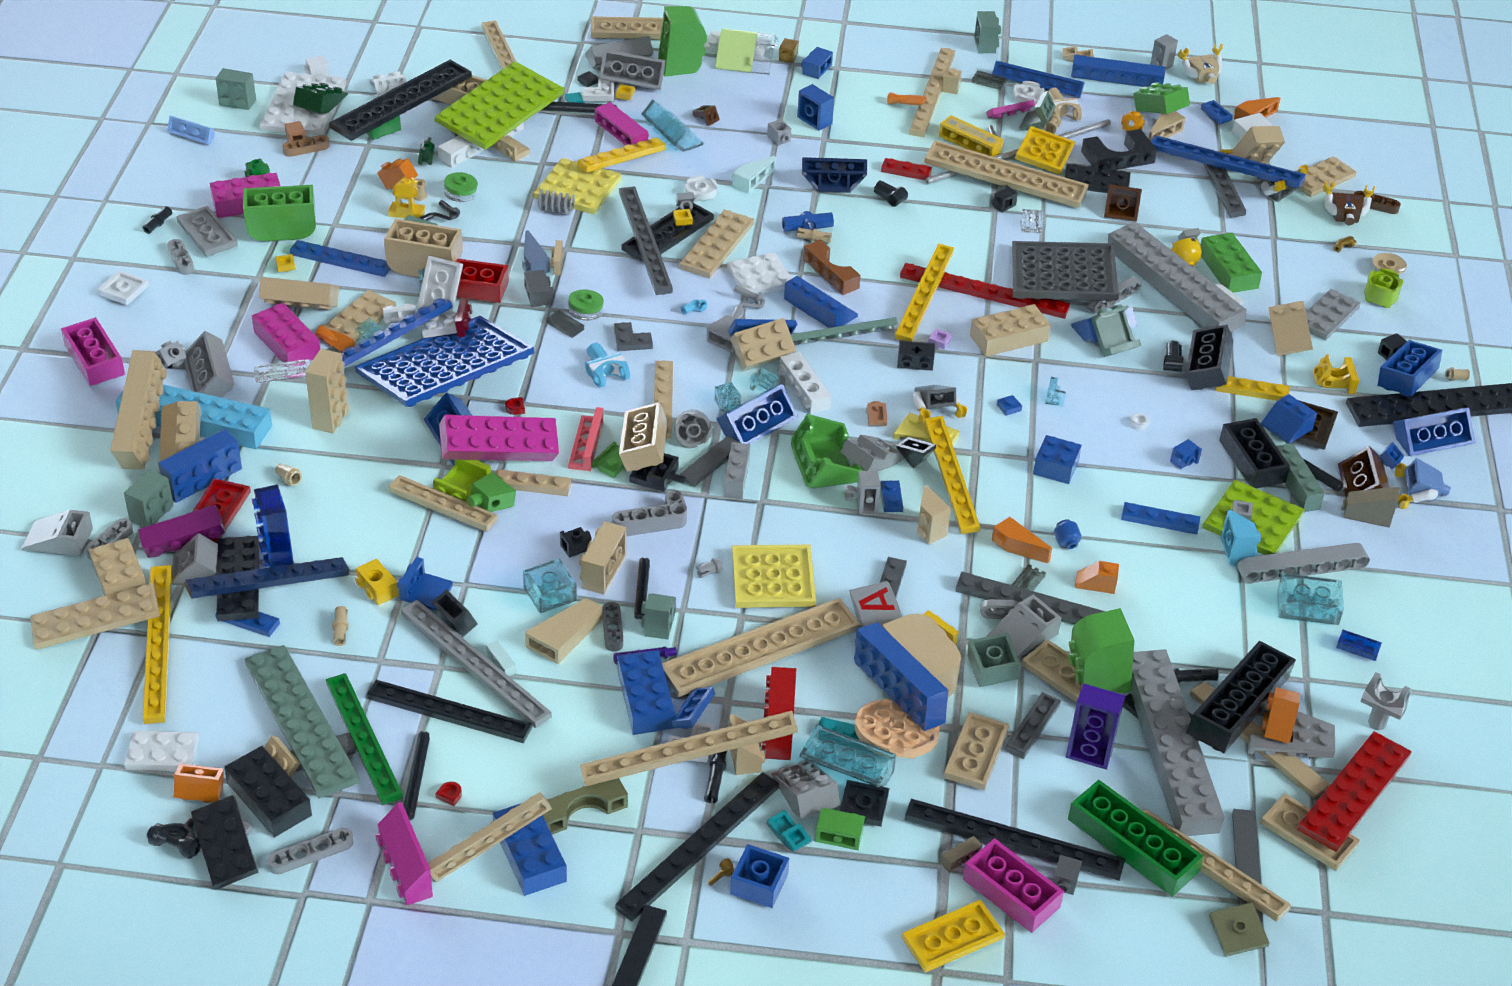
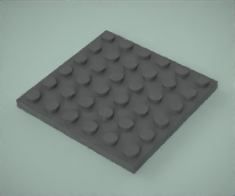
[1012,241,1119,301]

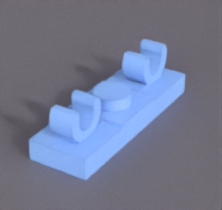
[167,115,215,144]

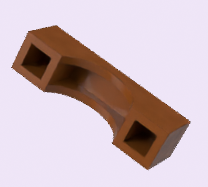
[803,239,861,295]

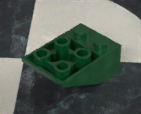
[293,83,348,114]

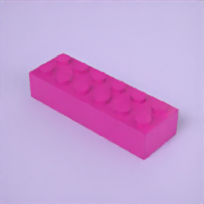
[439,415,559,461]

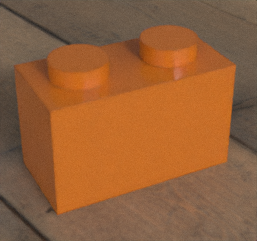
[377,158,418,190]
[173,763,224,803]

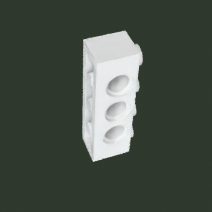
[778,351,831,414]

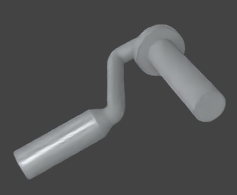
[731,285,765,319]

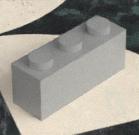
[724,442,751,499]

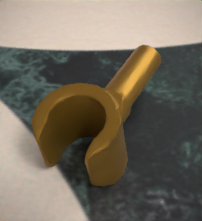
[708,858,734,886]

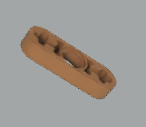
[282,135,330,157]

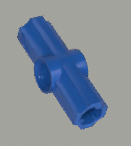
[782,211,834,232]

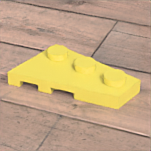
[893,412,960,445]

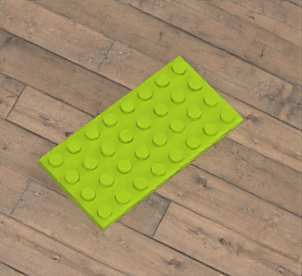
[434,61,565,150]

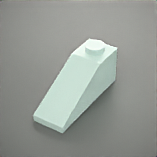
[732,156,776,193]

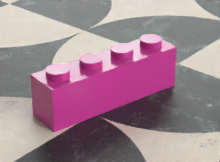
[595,102,649,145]

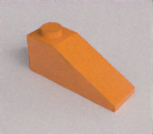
[1234,97,1281,120]
[992,516,1052,563]

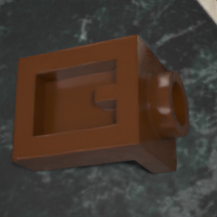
[692,105,720,126]

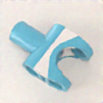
[585,342,630,388]

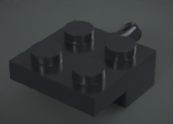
[629,453,686,492]

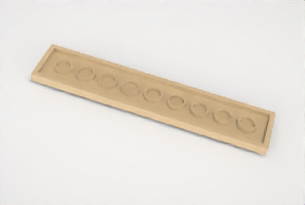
[924,140,1089,208]
[662,598,860,697]

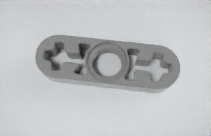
[167,239,194,275]
[86,518,133,560]

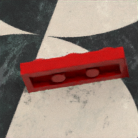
[881,158,932,180]

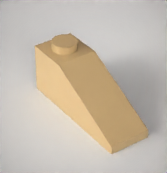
[1149,111,1186,141]

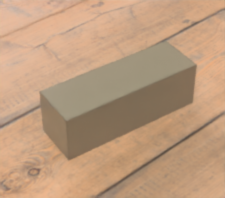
[940,836,983,872]

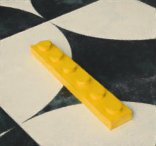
[577,137,666,173]

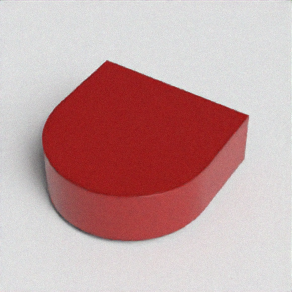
[505,397,525,415]
[435,781,462,806]

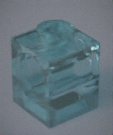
[714,382,741,413]

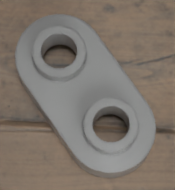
[980,599,1018,619]

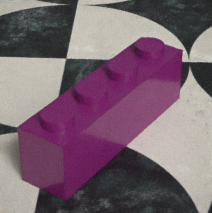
[138,505,226,558]

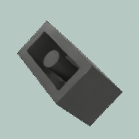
[524,270,554,307]

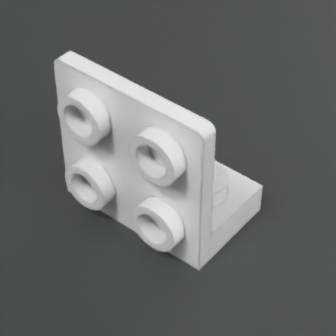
[369,71,406,97]

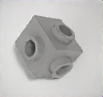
[155,340,187,368]

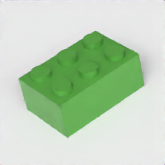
[1133,82,1190,114]

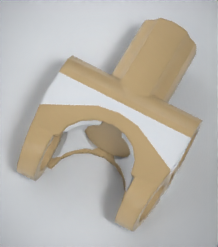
[1048,88,1082,122]

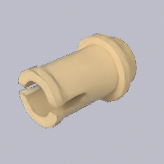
[1445,367,1470,381]

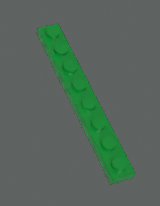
[326,673,403,805]

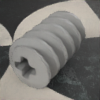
[538,189,575,215]

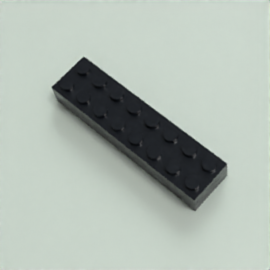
[1186,640,1296,754]

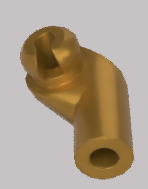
[1333,236,1357,252]

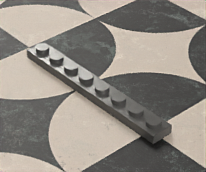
[956,571,1105,625]

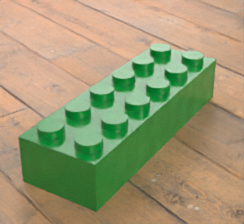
[1068,779,1204,897]

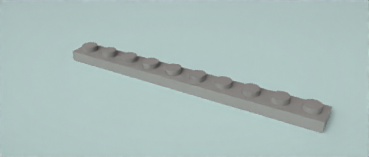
[401,600,552,728]

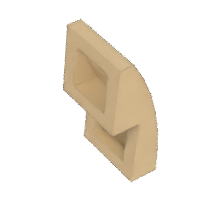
[1062,46,1094,62]

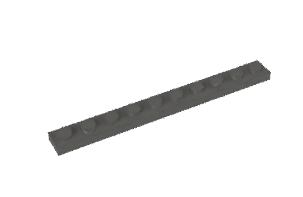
[619,186,673,295]

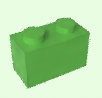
[815,808,865,851]

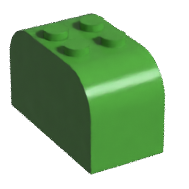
[658,6,707,77]
[243,184,316,241]
[1068,608,1135,694]

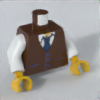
[1322,181,1375,226]

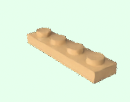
[495,469,572,496]

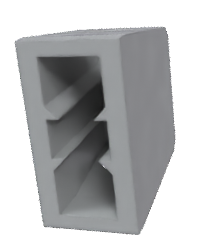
[707,315,745,354]

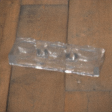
[254,359,310,383]

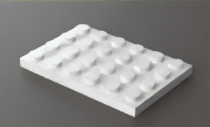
[260,72,347,136]

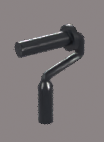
[418,200,460,221]

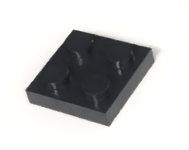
[839,780,890,827]

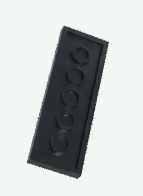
[621,203,714,262]
[216,536,259,621]

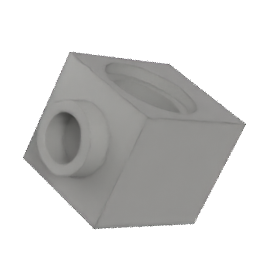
[767,119,792,146]

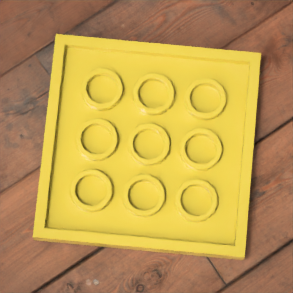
[534,158,621,214]
[732,544,816,608]

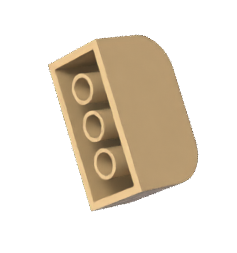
[384,219,463,278]
[882,614,961,697]

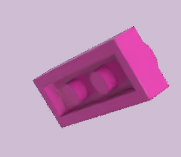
[986,100,1035,119]

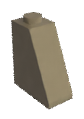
[1341,487,1400,528]

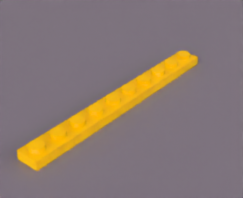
[143,565,172,724]

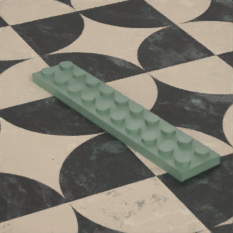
[244,645,360,799]

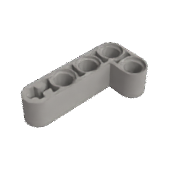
[612,489,687,536]

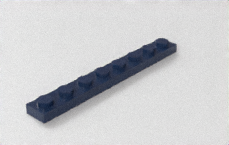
[185,557,350,599]

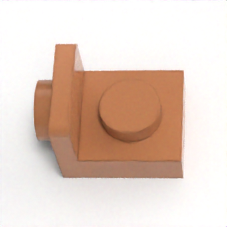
[866,401,887,426]

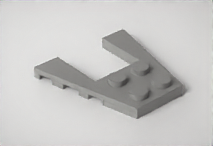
[1248,704,1335,758]

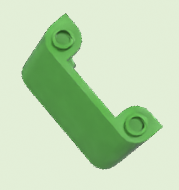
[791,414,863,488]

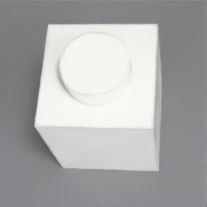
[304,55,329,76]

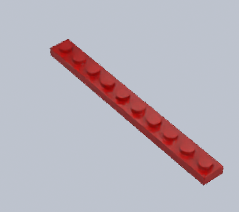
[900,263,1070,319]

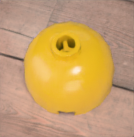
[1168,238,1202,268]

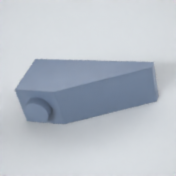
[522,230,550,273]

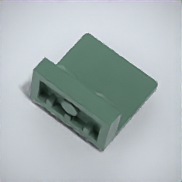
[1019,91,1056,131]

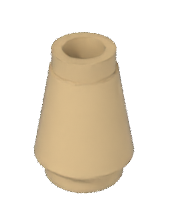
[275,463,302,486]

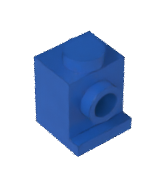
[1170,439,1202,469]

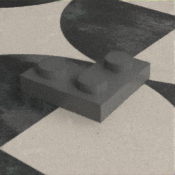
[614,322,653,351]

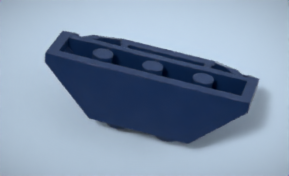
[802,157,867,193]

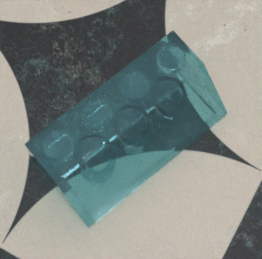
[641,99,704,152]
[799,725,896,788]

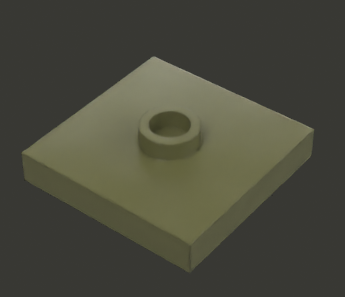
[1209,902,1270,957]

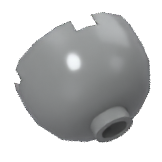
[674,409,712,448]

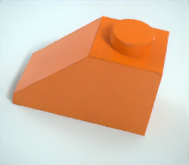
[1075,561,1119,594]

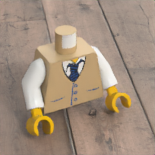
[1177,43,1223,84]

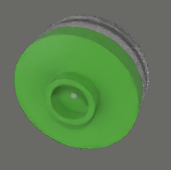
[443,172,478,202]
[568,289,604,321]

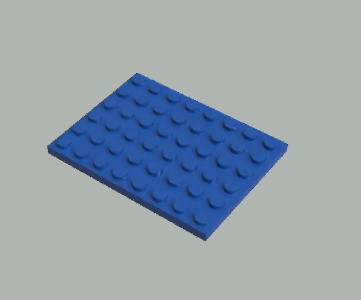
[354,315,535,407]

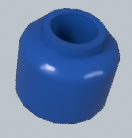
[1054,519,1082,549]

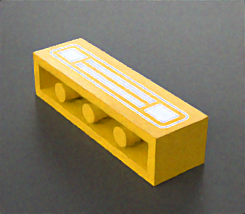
[939,115,1003,157]

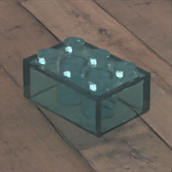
[1277,573,1344,625]

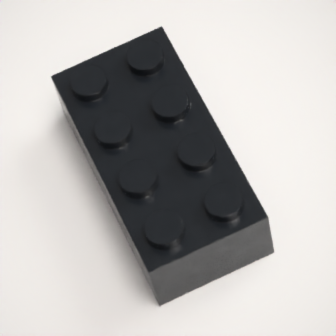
[1185,324,1233,391]
[1219,418,1290,489]
[224,746,312,838]

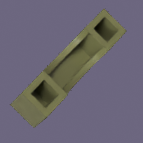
[542,778,628,835]

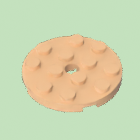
[855,699,940,759]

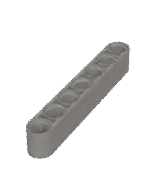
[1237,543,1370,584]

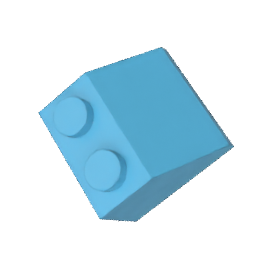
[1221,510,1261,565]

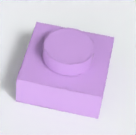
[928,329,952,349]

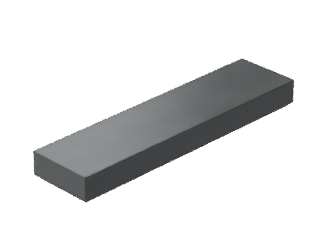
[680,436,740,487]
[1005,692,1061,759]

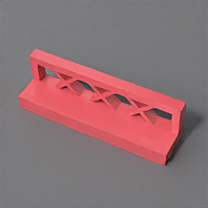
[568,407,604,471]

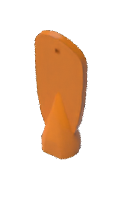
[887,92,927,105]
[315,325,355,353]

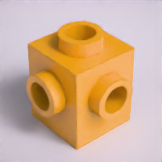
[1121,111,1145,131]

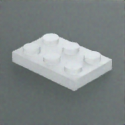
[417,256,463,314]
[124,731,199,771]

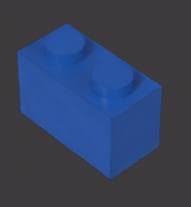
[801,47,833,79]

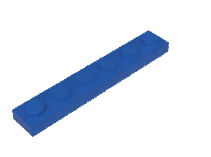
[992,60,1085,98]
[290,240,391,277]

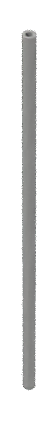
[925,119,1111,184]

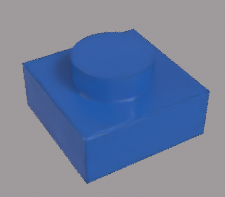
[997,395,1022,416]

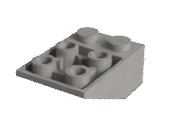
[21,510,93,556]
[987,594,1062,658]
[771,760,841,819]

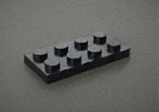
[1064,164,1131,193]
[191,795,259,890]

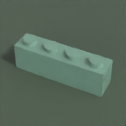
[1277,443,1325,512]

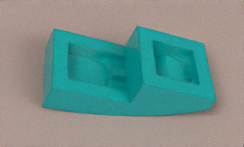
[766,810,812,852]

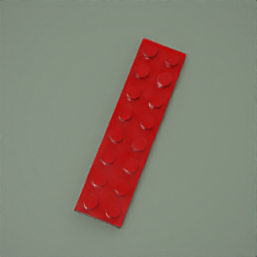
[1297,731,1412,852]

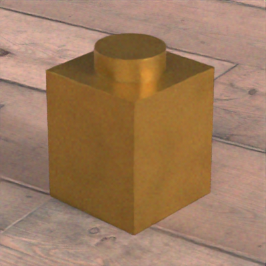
[779,38,799,63]

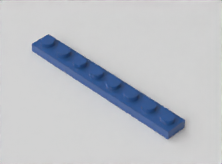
[342,298,453,367]

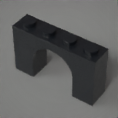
[1081,129,1157,170]

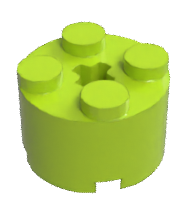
[1364,268,1403,308]

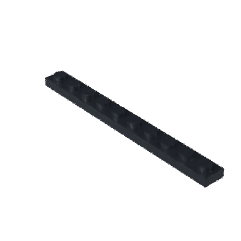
[615,772,779,921]
[904,798,1125,881]

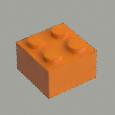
[1261,687,1300,743]

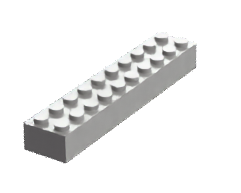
[1108,221,1247,332]
[1130,649,1225,836]

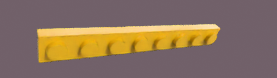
[895,243,954,341]
[924,416,980,534]

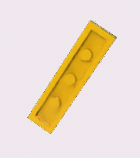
[1215,376,1290,401]

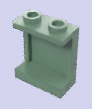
[1091,304,1142,357]

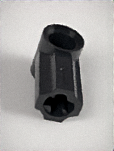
[874,180,908,207]
[1163,340,1184,372]

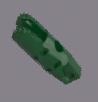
[417,137,435,165]

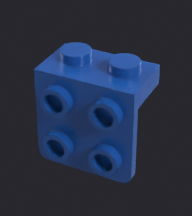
[397,556,453,610]

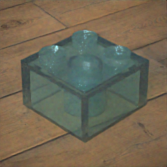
[523,558,577,614]

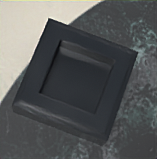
[577,71,599,87]

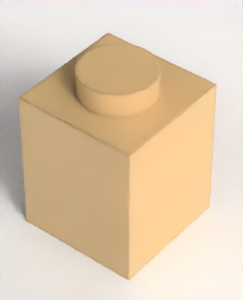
[942,68,962,94]

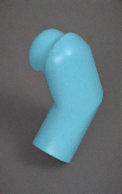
[681,299,707,314]

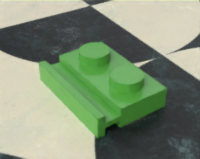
[592,441,625,478]

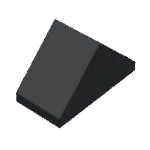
[896,437,936,469]

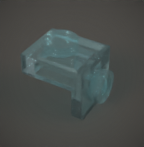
[749,367,779,391]

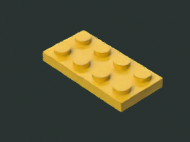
[902,899,1005,973]

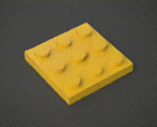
[1015,126,1075,175]

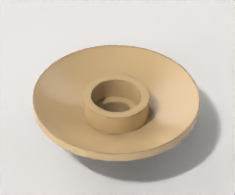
[1372,253,1407,274]

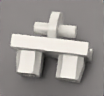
[383,303,416,326]

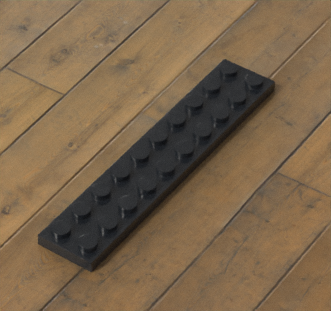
[329,59,472,141]
[1346,383,1512,427]

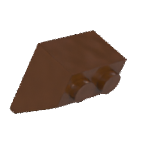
[1104,184,1142,222]

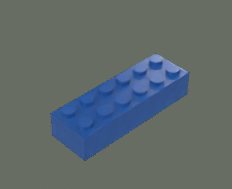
[854,622,949,731]

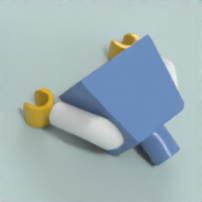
[1394,458,1451,509]

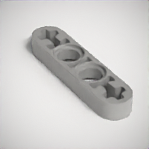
[1089,276,1142,313]
[267,828,354,874]

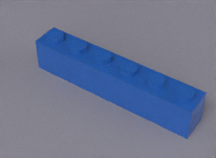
[1071,54,1166,87]

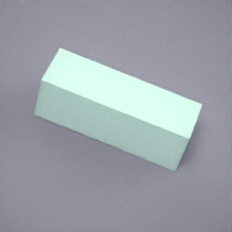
[486,640,517,676]

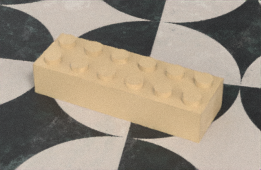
[110,350,167,470]

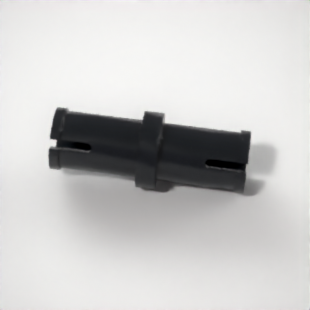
[142,206,173,234]

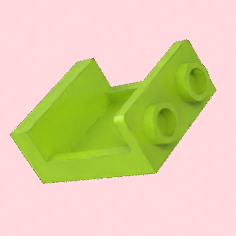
[433,459,491,502]

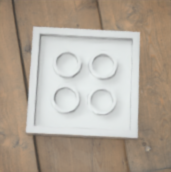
[727,252,792,298]

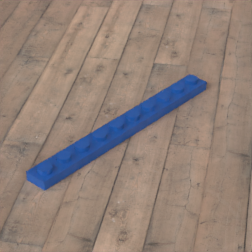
[1151,135,1306,188]

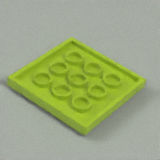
[1202,480,1305,555]

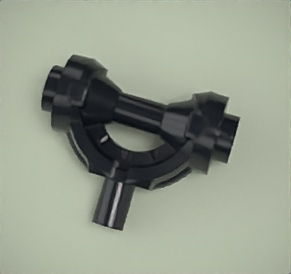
[147,818,201,859]

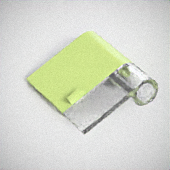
[715,28,779,75]

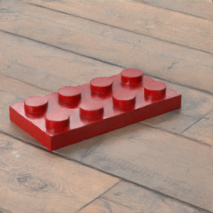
[192,478,251,544]

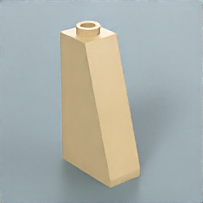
[525,598,602,664]

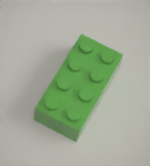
[1200,232,1262,293]

